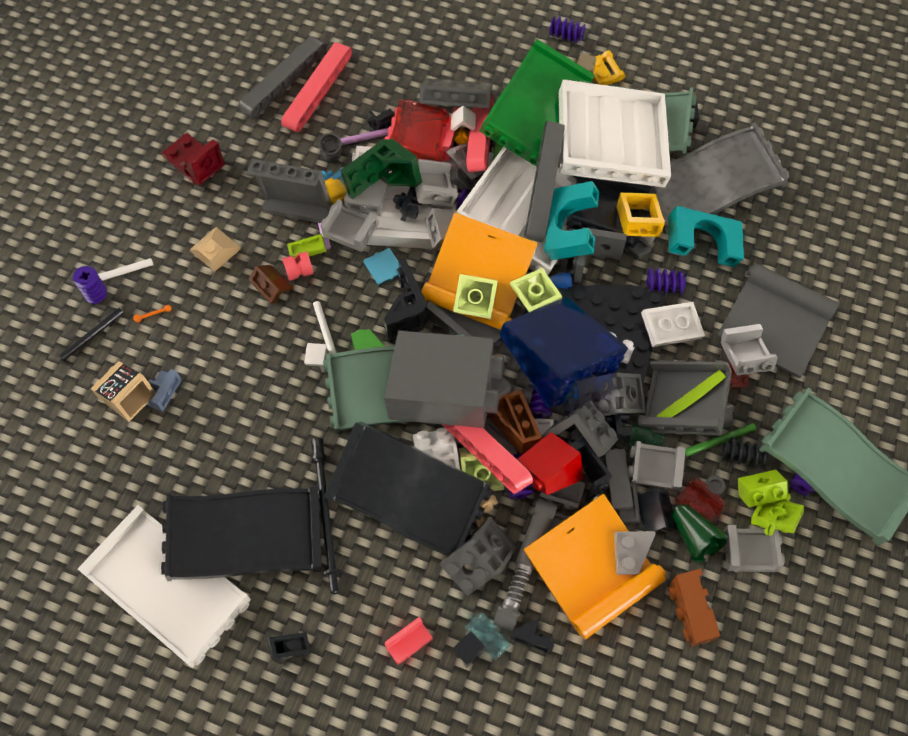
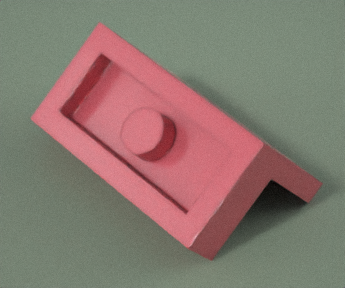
[384,617,433,665]

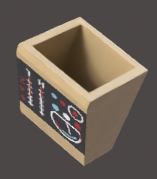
[91,361,156,422]

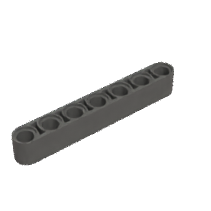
[238,36,327,119]
[524,120,565,243]

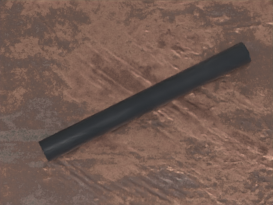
[59,308,124,361]

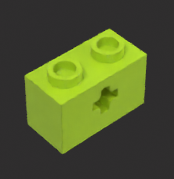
[738,470,788,508]

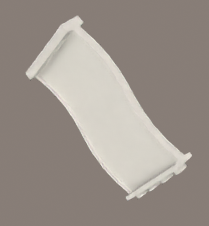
[78,505,251,668]

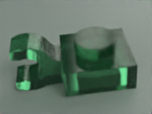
[628,424,665,447]

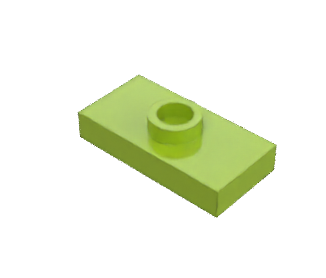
[287,234,327,258]

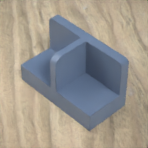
[146,369,182,412]

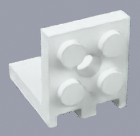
[413,428,460,469]

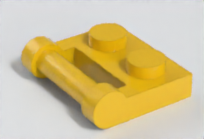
[593,50,625,85]

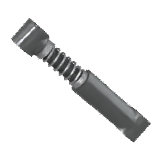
[493,498,558,632]

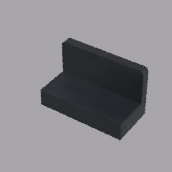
[637,488,677,532]

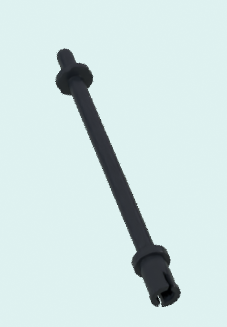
[311,438,342,595]

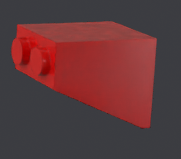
[517,432,583,495]

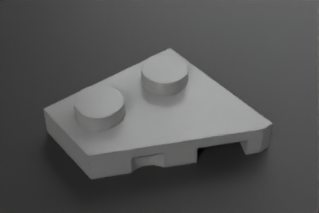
[447,143,484,180]
[614,531,655,575]

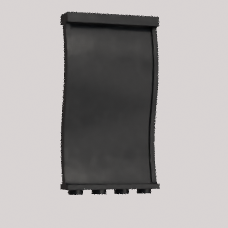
[324,422,493,556]
[161,486,322,581]

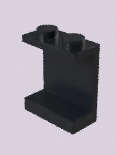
[570,437,612,501]

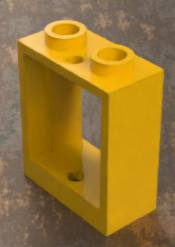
[616,193,665,237]

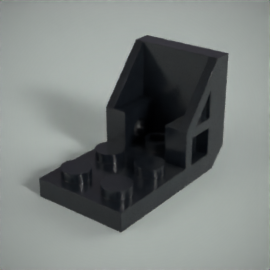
[384,258,428,343]

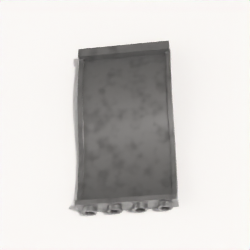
[648,122,789,235]

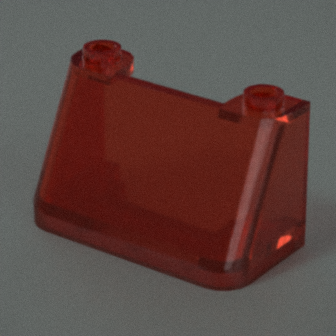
[392,99,450,162]

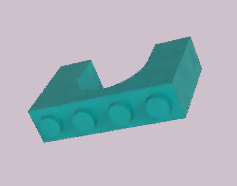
[544,181,599,260]
[668,206,744,268]

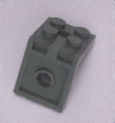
[571,227,627,285]
[576,373,646,416]
[541,400,618,458]
[440,516,517,596]

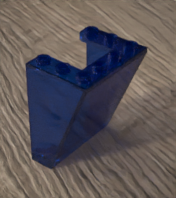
[499,297,628,408]

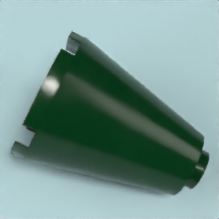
[672,504,728,563]

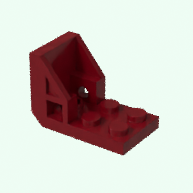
[161,133,225,186]

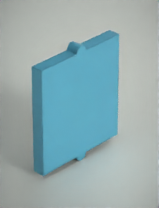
[363,248,399,286]

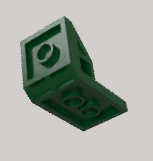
[340,139,422,199]

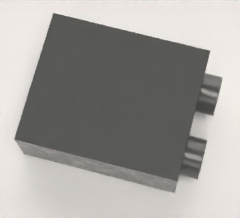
[384,331,504,428]

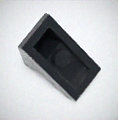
[510,618,555,655]
[267,632,312,664]

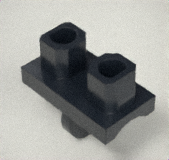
[393,187,423,222]
[604,414,632,444]

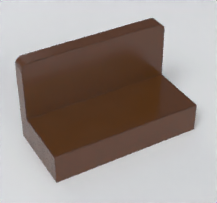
[248,265,293,303]

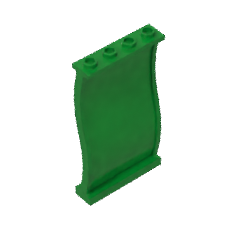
[479,39,595,167]

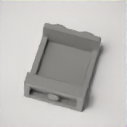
[415,159,458,207]
[344,172,390,217]
[320,199,378,252]
[425,208,457,249]
[720,324,778,375]
[628,441,686,490]
[723,525,785,572]

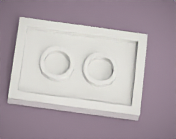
[641,302,705,347]

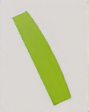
[657,370,726,417]

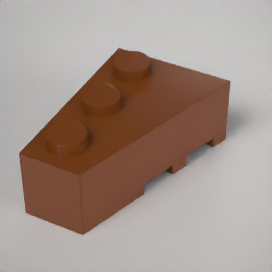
[487,390,542,455]
[668,568,720,647]

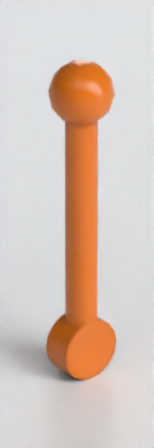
[133,305,172,323]

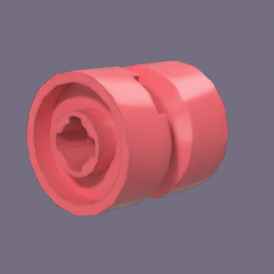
[282,251,314,281]

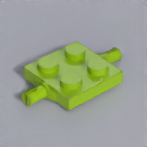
[751,493,804,536]

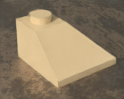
[190,227,241,272]

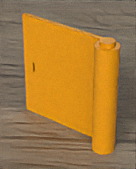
[421,212,538,331]
[523,494,666,640]

